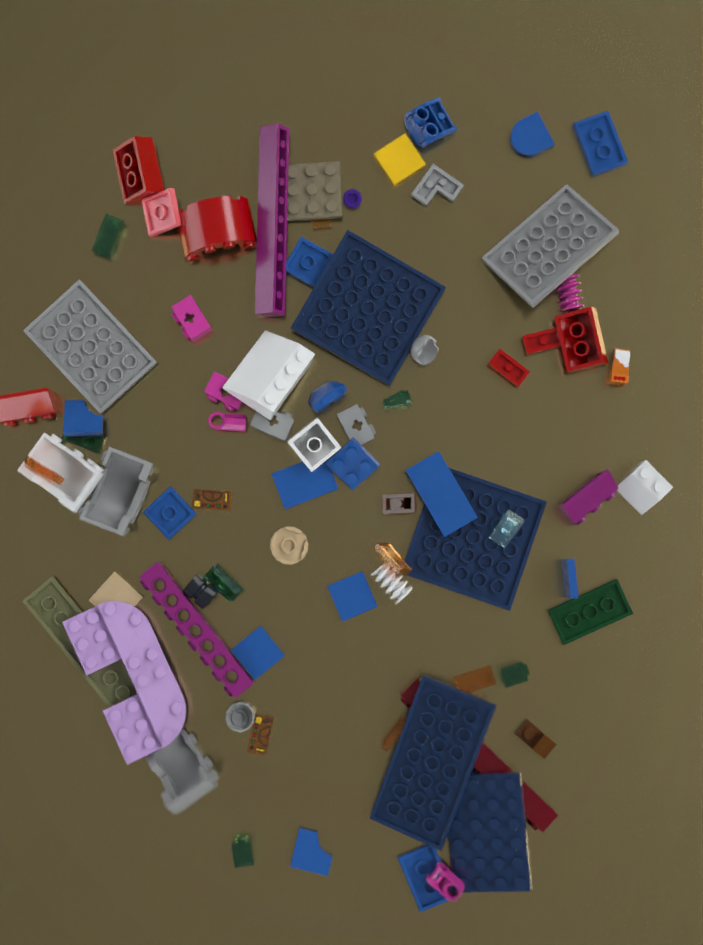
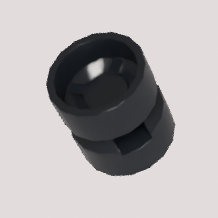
[182,573,219,610]

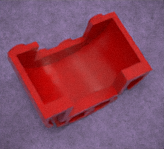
[178,196,257,261]

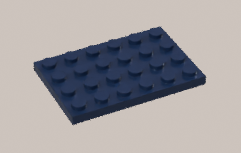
[448,772,533,893]

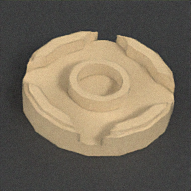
[270,526,308,565]

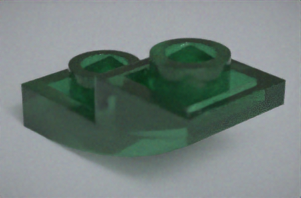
[91,214,124,258]
[61,435,104,453]

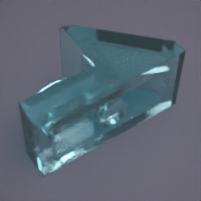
[489,510,525,548]

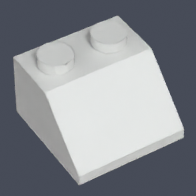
[287,417,342,472]
[617,460,673,515]

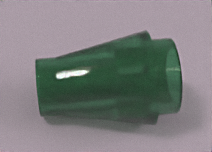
[383,389,412,410]

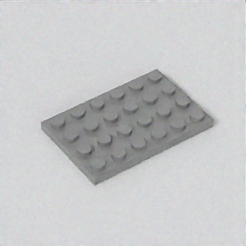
[482,184,619,308]
[23,279,157,415]

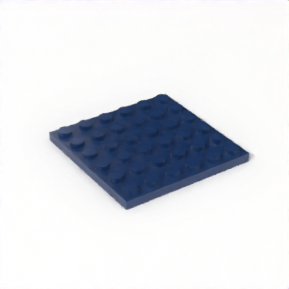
[290,230,446,386]
[400,468,547,611]

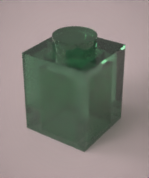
[498,661,530,688]
[231,836,255,868]

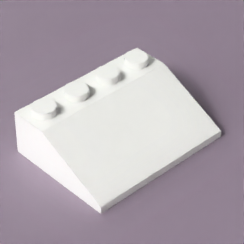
[222,330,315,420]

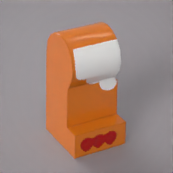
[608,348,630,386]

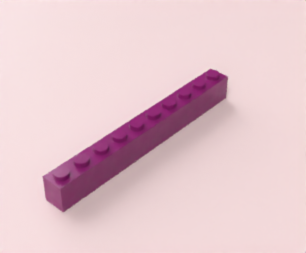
[255,123,289,317]

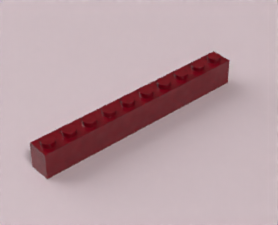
[400,678,559,833]

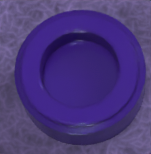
[343,189,362,209]

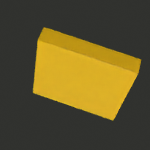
[374,133,426,186]

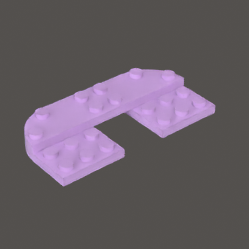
[62,601,186,765]

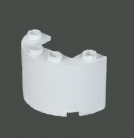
[17,433,104,513]

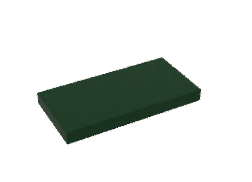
[547,579,633,645]

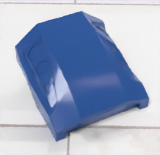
[404,97,458,148]
[308,381,348,414]

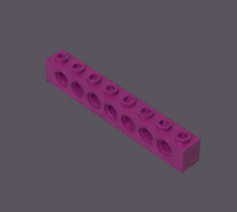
[139,562,255,698]

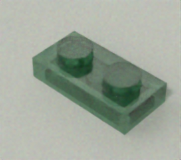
[204,563,243,603]

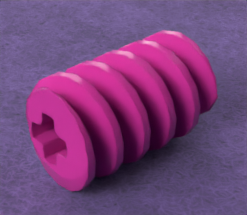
[557,273,584,312]

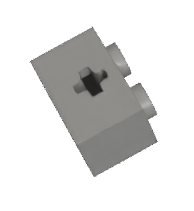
[337,404,376,446]
[250,411,295,442]

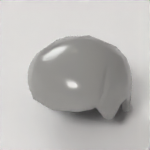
[411,335,439,366]
[225,702,254,732]

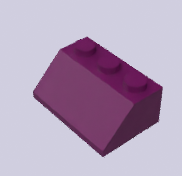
[557,469,619,525]

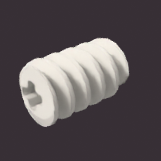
[371,562,412,604]

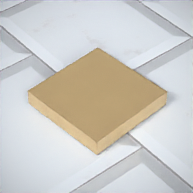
[89,571,143,607]

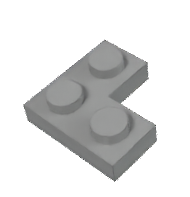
[411,164,464,207]

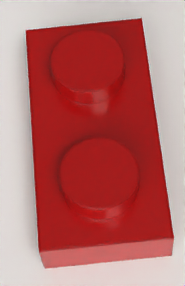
[522,327,561,355]
[488,349,530,387]

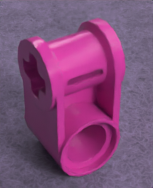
[426,862,464,901]

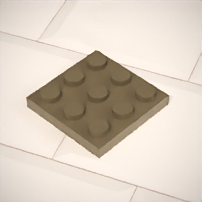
[287,161,343,221]

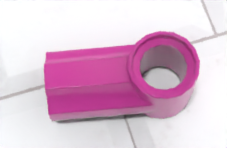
[208,412,246,431]

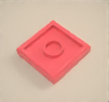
[141,188,182,237]

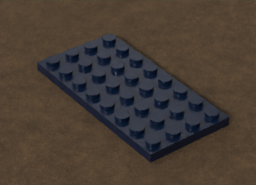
[369,674,497,851]

